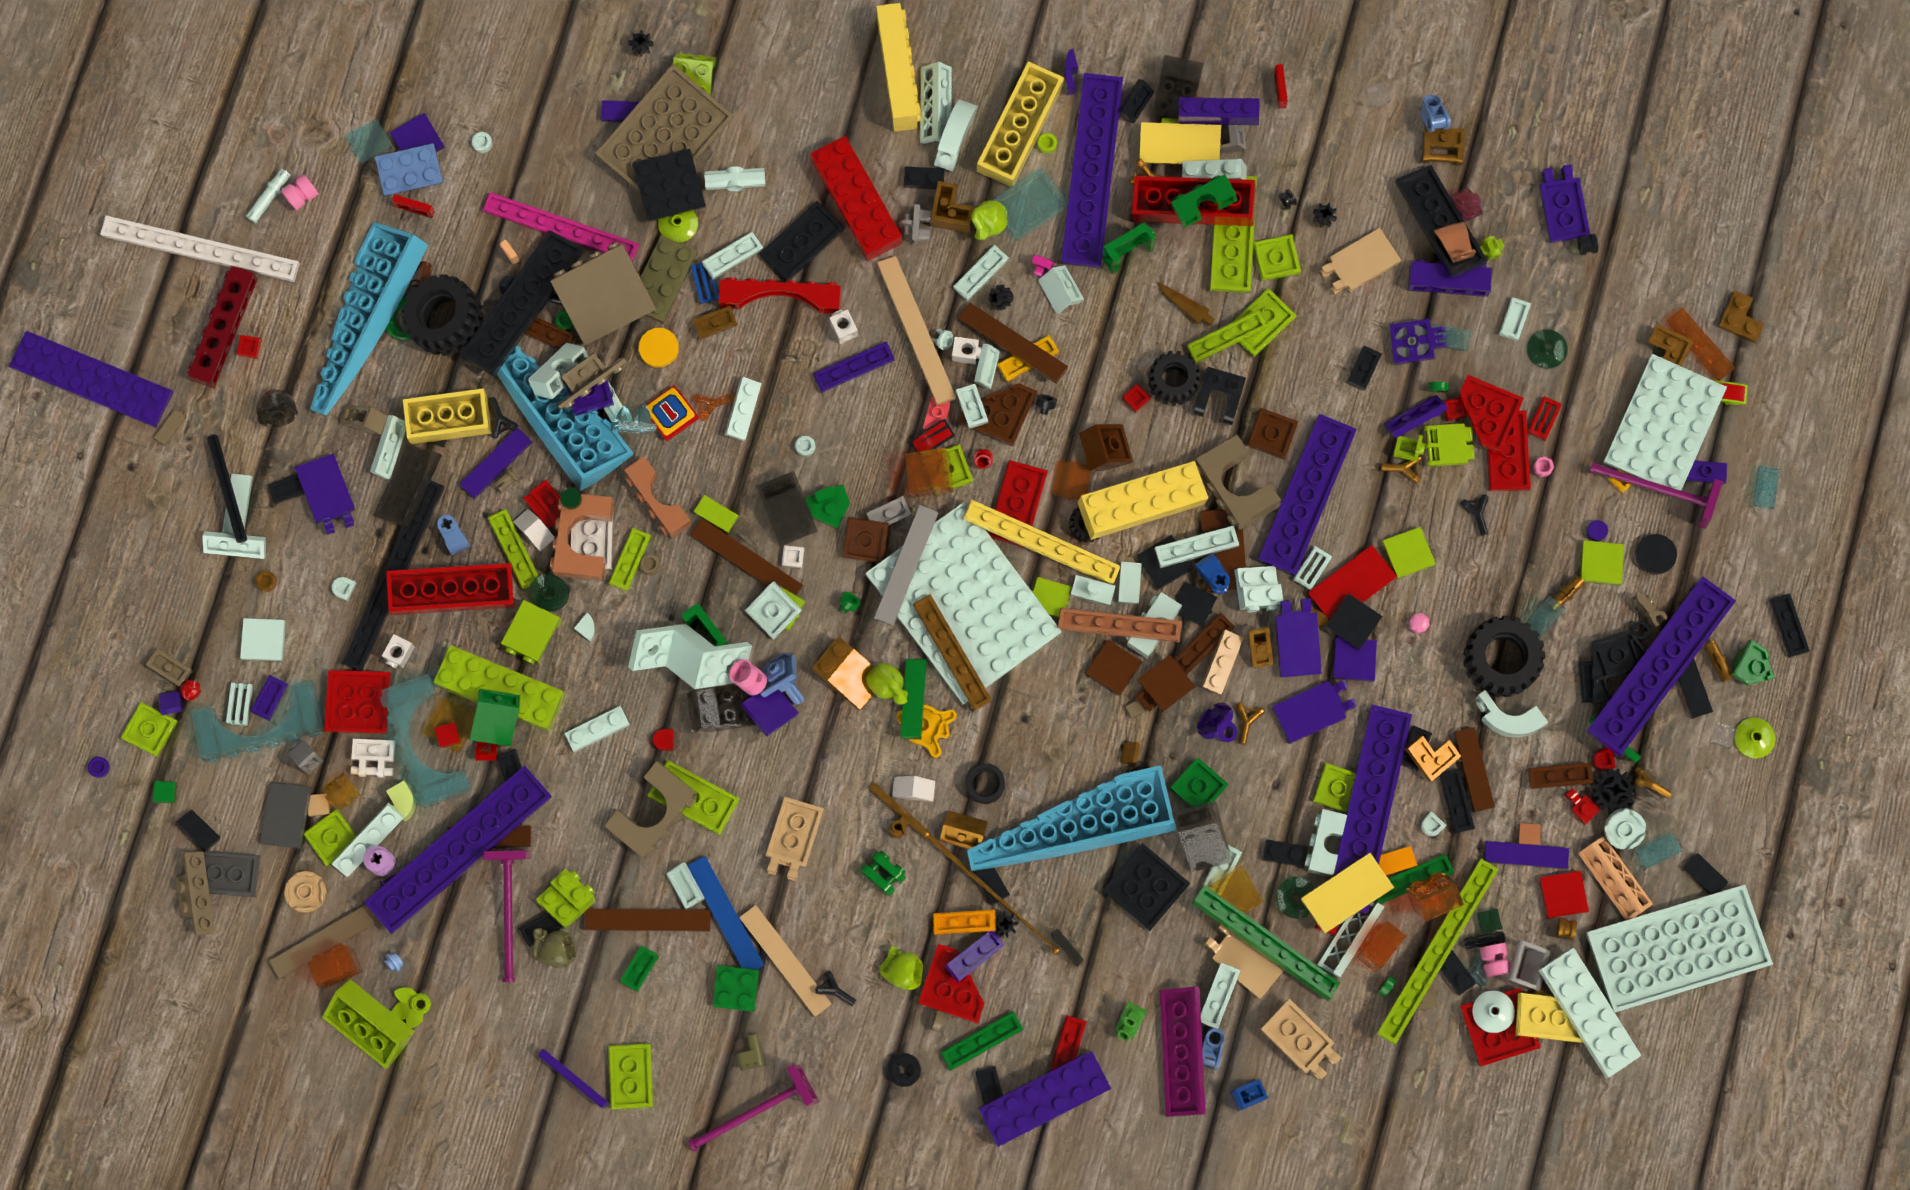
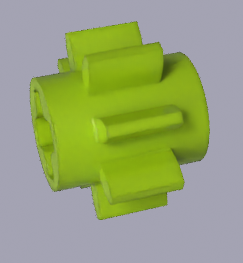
[1480,236,1505,261]

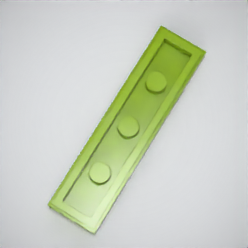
[1186,310,1268,364]
[488,509,541,590]

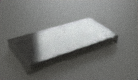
[373,443,442,529]

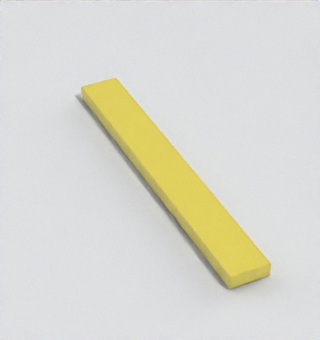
[963,500,1121,585]

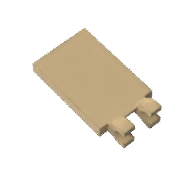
[1320,228,1401,295]
[766,797,824,882]
[1204,925,1284,1000]
[1260,999,1341,1079]

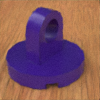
[1197,702,1237,742]

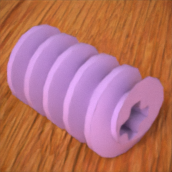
[363,846,396,876]

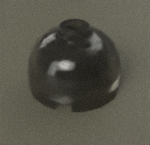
[256,389,298,427]

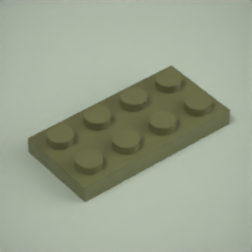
[641,236,698,324]

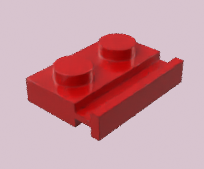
[523,480,561,530]

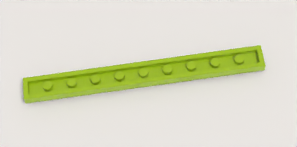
[1377,859,1499,1045]

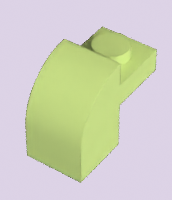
[386,781,416,822]

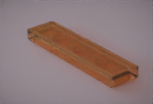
[1666,308,1735,381]

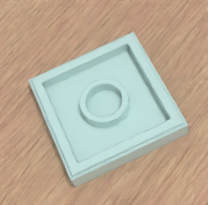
[745,581,802,639]
[240,618,286,661]

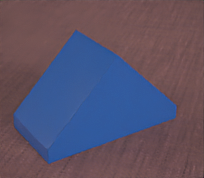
[1230,1079,1268,1111]

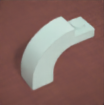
[934,99,978,172]
[1476,690,1548,737]

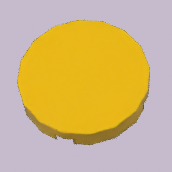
[639,328,679,368]

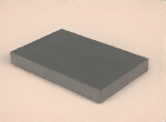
[260,782,312,849]
[197,850,261,898]

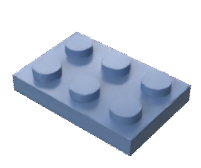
[375,143,443,196]

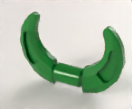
[386,297,411,340]

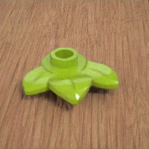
[391,987,431,1028]

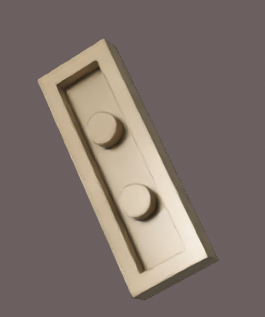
[1201,630,1243,695]

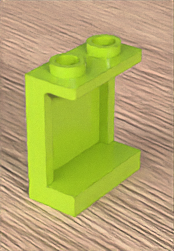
[501,600,562,665]

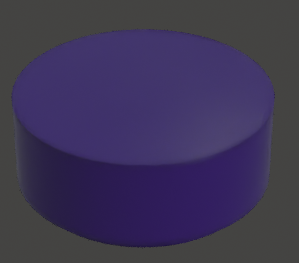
[1587,520,1608,542]
[88,757,110,778]

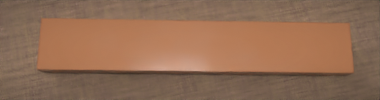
[1058,608,1183,643]

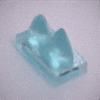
[611,404,656,434]

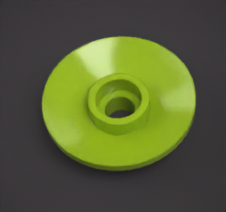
[658,211,698,243]
[1734,718,1776,759]

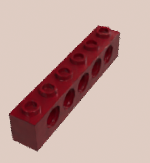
[187,266,258,389]

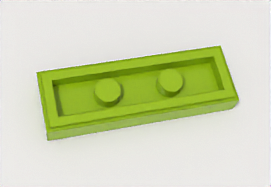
[609,528,652,592]

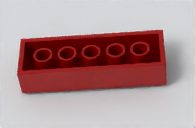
[810,136,902,262]
[1132,176,1256,226]
[386,563,514,616]

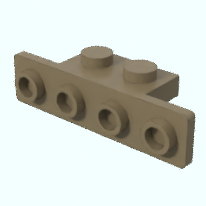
[556,352,627,409]
[176,851,215,935]

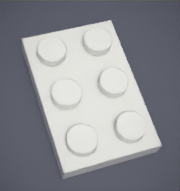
[571,517,613,570]

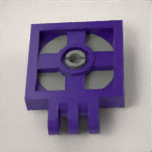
[1389,318,1448,365]

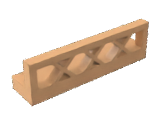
[1578,836,1653,920]

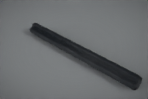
[207,434,247,543]

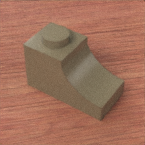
[340,405,388,435]

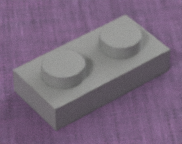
[866,496,911,525]

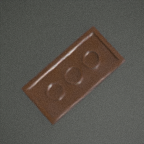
[1200,510,1246,592]

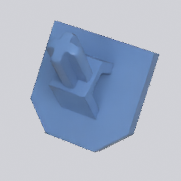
[760,652,805,705]

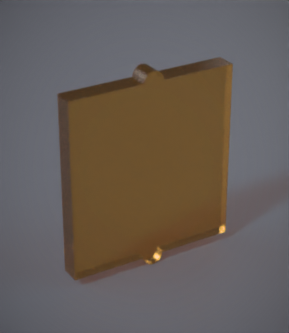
[1053,461,1091,500]

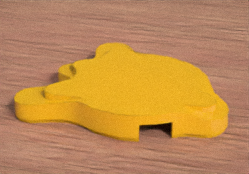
[896,705,957,758]

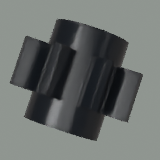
[628,30,654,57]
[1312,203,1337,228]
[988,285,1013,310]
[996,911,1019,938]

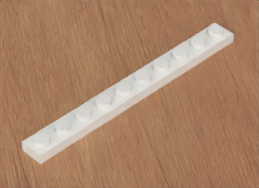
[100,216,300,282]

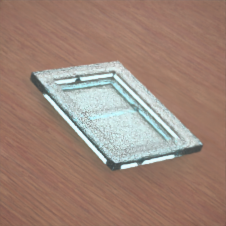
[993,168,1068,241]

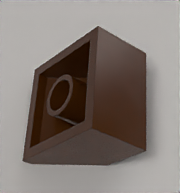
[1079,424,1133,471]

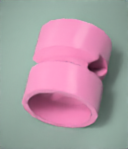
[280,174,319,211]
[729,659,767,695]
[1479,943,1511,978]

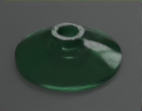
[1527,329,1568,369]
[528,574,569,612]
[1276,877,1315,919]

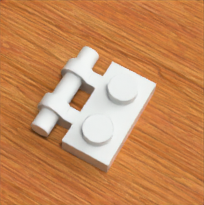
[351,739,395,778]

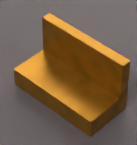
[939,810,988,849]

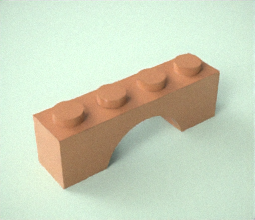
[624,456,692,539]

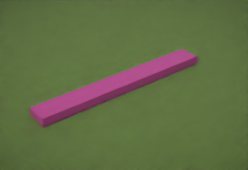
[482,192,639,262]

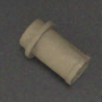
[494,467,520,493]

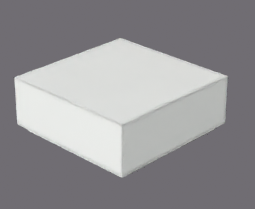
[782,545,804,569]

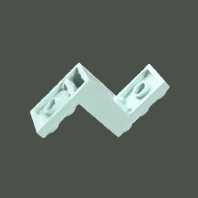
[628,624,752,689]

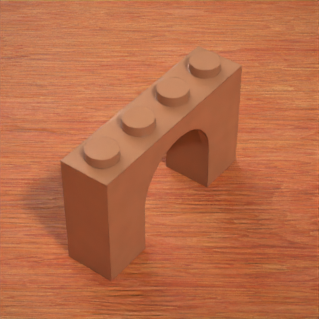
[550,494,614,581]

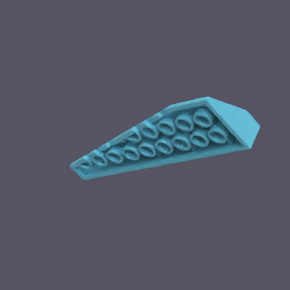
[310,222,428,416]
[481,323,633,491]
[967,765,1176,871]

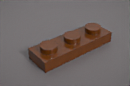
[1528,763,1593,790]

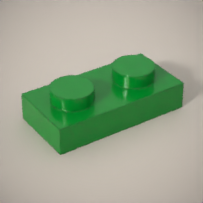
[620,945,660,992]

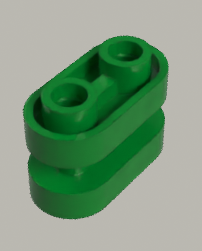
[859,850,906,897]

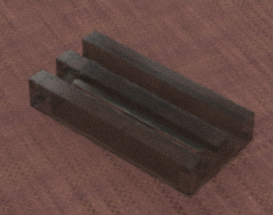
[1051,929,1084,968]

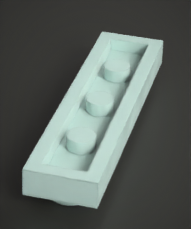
[1155,526,1239,568]
[332,803,404,877]

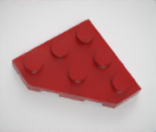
[1459,375,1524,454]
[918,943,984,1024]

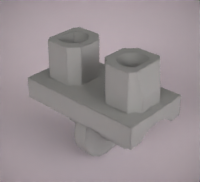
[898,204,931,245]

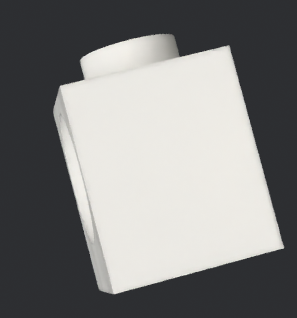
[829,309,858,344]
[952,337,982,365]
[382,634,415,669]

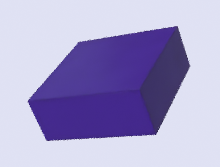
[159,691,182,715]

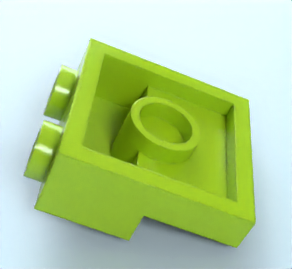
[536,868,596,930]

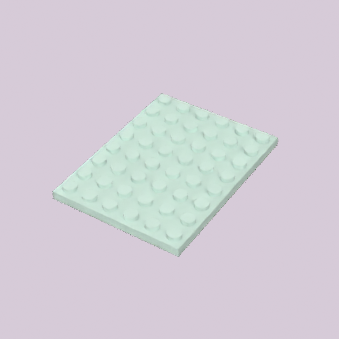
[866,502,1062,705]

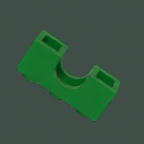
[1171,174,1237,229]

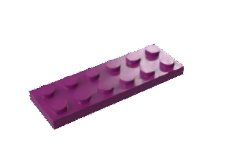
[1160,986,1206,1117]

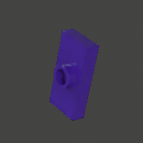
[1686,460,1727,484]
[250,675,289,721]

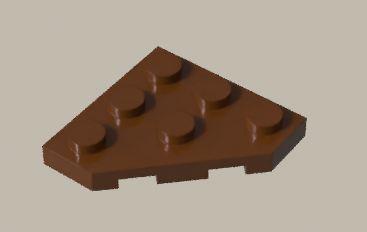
[957,383,1037,446]

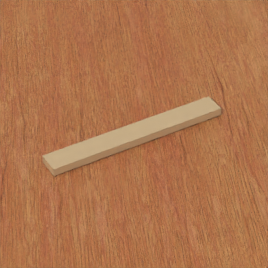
[877,256,956,406]

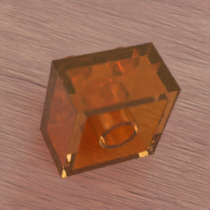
[905,448,954,498]
[1406,872,1464,921]
[1357,920,1407,973]
[307,944,363,989]

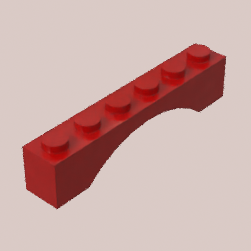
[718,277,841,314]

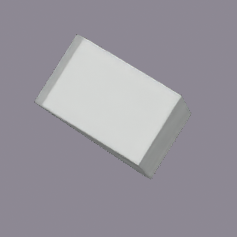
[513,509,554,552]
[892,776,935,802]

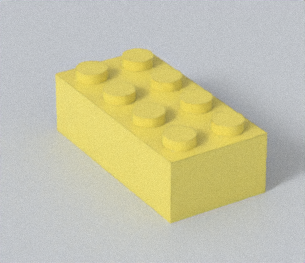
[403,388,491,445]

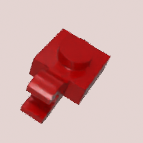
[1564,788,1601,825]

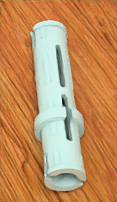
[246,168,291,224]

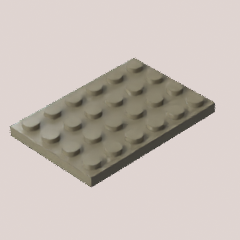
[595,64,734,193]

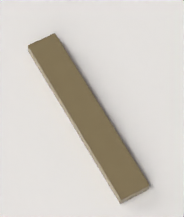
[269,905,380,980]

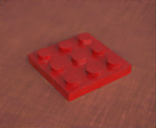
[324,670,391,734]
[1460,988,1541,1067]

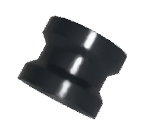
[1577,233,1598,256]

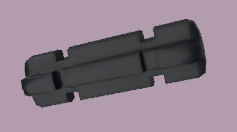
[1464,931,1506,949]

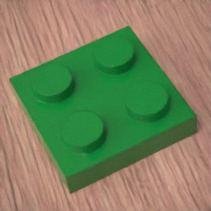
[1170,757,1229,816]
[713,964,759,1012]

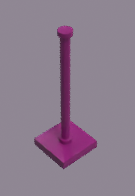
[1589,461,1723,529]
[484,851,531,982]
[688,1064,819,1151]

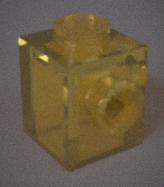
[323,773,361,810]

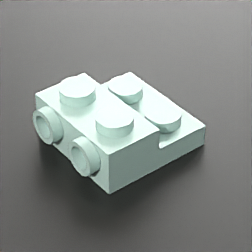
[1234,566,1283,613]

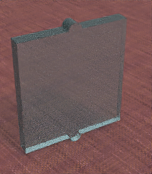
[346,119,393,163]

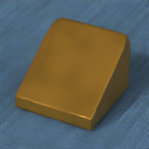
[1120,742,1140,766]

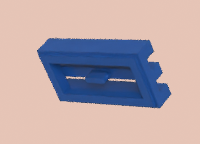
[691,262,719,304]

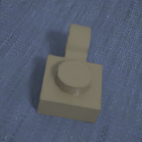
[1633,593,1667,627]

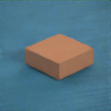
[1518,823,1541,845]

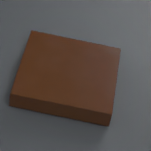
[1246,408,1298,460]
[842,516,889,563]
[1085,640,1142,696]
[1137,655,1196,712]

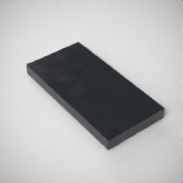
[759,201,845,281]

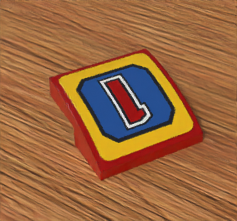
[642,385,699,441]

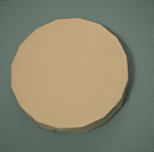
[284,871,327,913]

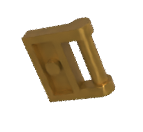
[1422,126,1465,165]

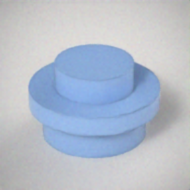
[384,952,403,972]

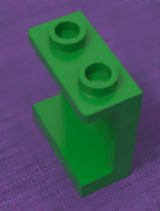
[1102,222,1156,275]
[681,603,728,646]
[470,689,520,746]

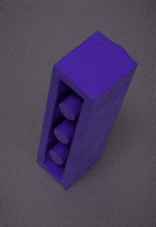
[1179,98,1260,125]
[1408,260,1492,297]

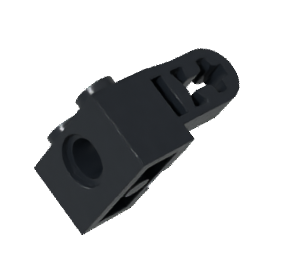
[1193,366,1246,426]

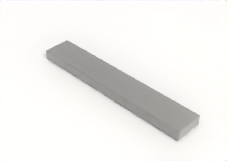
[874,505,939,626]

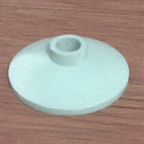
[1472,991,1515,1033]

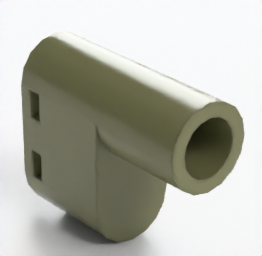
[736,1034,765,1071]

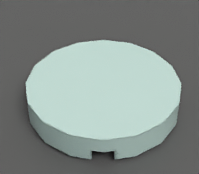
[1604,808,1646,850]

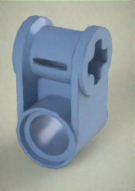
[1420,95,1451,132]
[437,515,470,556]
[1202,1028,1225,1071]

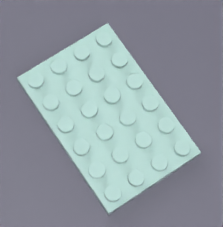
[1603,354,1727,490]

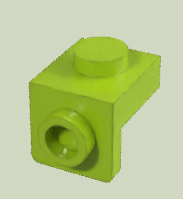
[1394,435,1426,462]

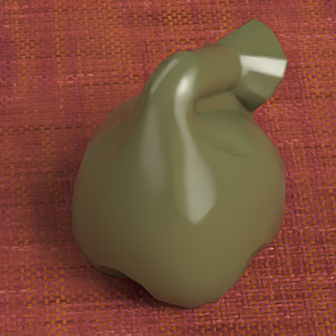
[531,928,576,968]

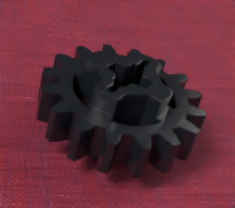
[1591,769,1637,814]

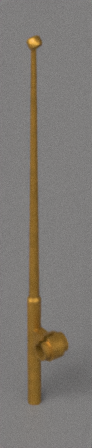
[869,782,1059,955]

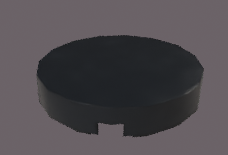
[1635,534,1677,575]

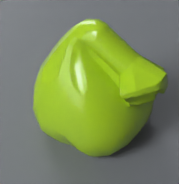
[971,200,1008,240]
[866,662,908,704]
[879,946,923,990]

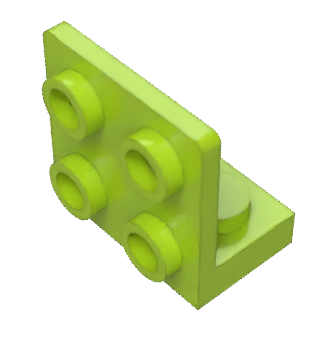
[673,53,716,96]

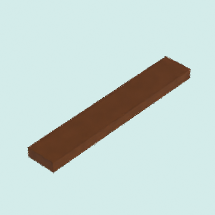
[958,303,1068,384]
[690,518,803,596]
[1135,613,1235,713]
[584,909,711,932]

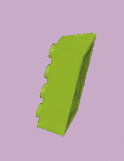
[322,979,415,1069]

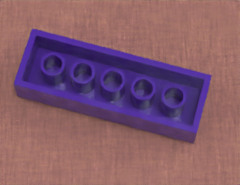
[978,1050,1111,1147]

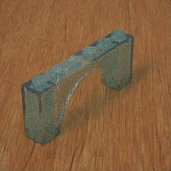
[380,673,472,808]
[190,680,324,763]

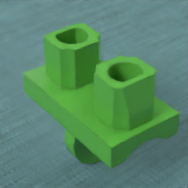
[1115,1001,1147,1041]

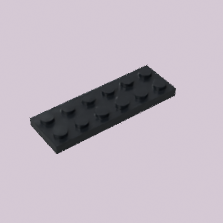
[1395,165,1488,278]

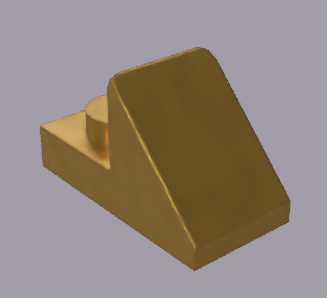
[1247,626,1273,668]

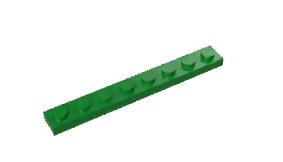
[1192,885,1340,1001]

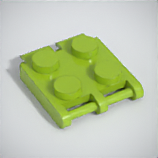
[1424,423,1475,467]

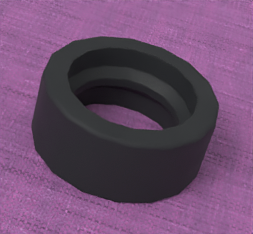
[966,763,1005,804]

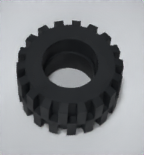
[1148,351,1200,406]

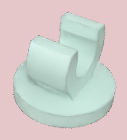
[931,329,953,350]

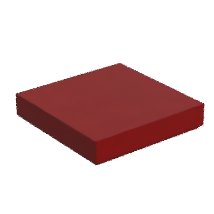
[1539,871,1589,919]

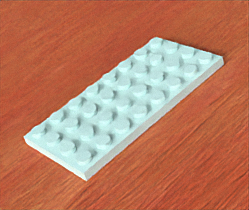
[1586,885,1773,1013]

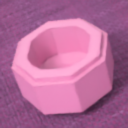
[1533,456,1554,478]
[1409,613,1430,634]

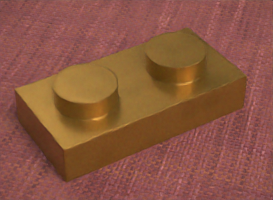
[693,306,738,340]

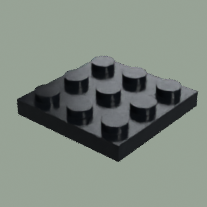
[632,149,706,222]
[1102,843,1190,931]

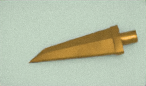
[1157,281,1215,326]

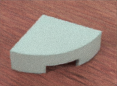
[574,613,595,642]

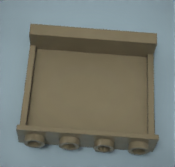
[551,241,657,345]

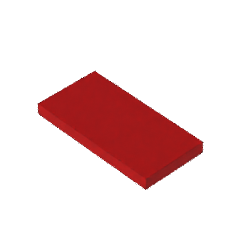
[1487,410,1531,491]
[988,460,1048,548]
[1307,545,1397,621]

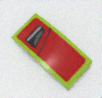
[1713,380,1748,406]

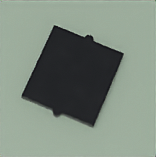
[1176,582,1217,627]

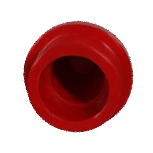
[973,449,994,469]
[180,680,201,701]

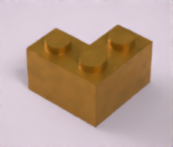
[931,181,974,233]

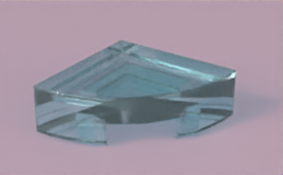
[1470,957,1487,987]

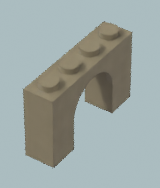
[1196,435,1281,531]
[605,761,698,858]

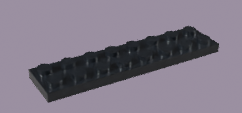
[460,230,584,377]

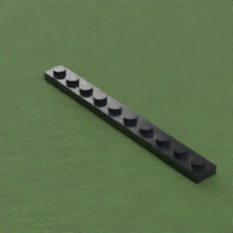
[342,478,445,671]

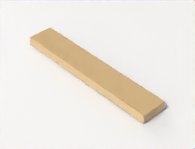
[739,905,832,1017]

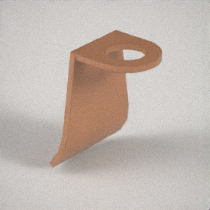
[1434,222,1476,263]

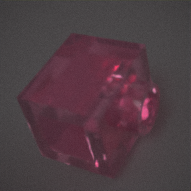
[1450,188,1483,222]

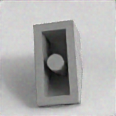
[288,740,323,775]

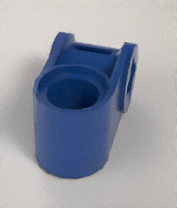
[1195,553,1230,594]

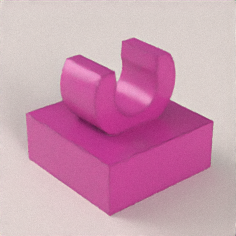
[1032,254,1055,277]

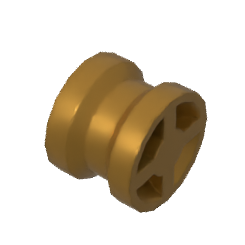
[1556,918,1577,941]

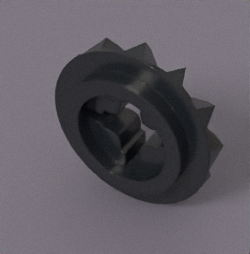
[887,1053,921,1087]

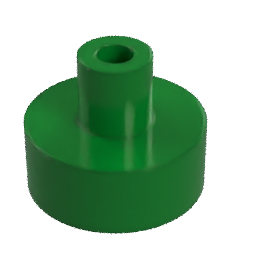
[839,592,861,613]

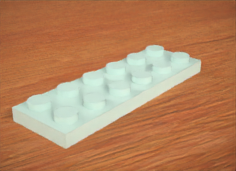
[1538,948,1642,1078]

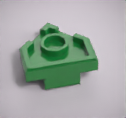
[805,484,850,529]
[1730,639,1775,685]

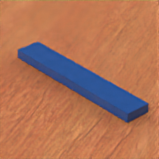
[687,856,765,969]

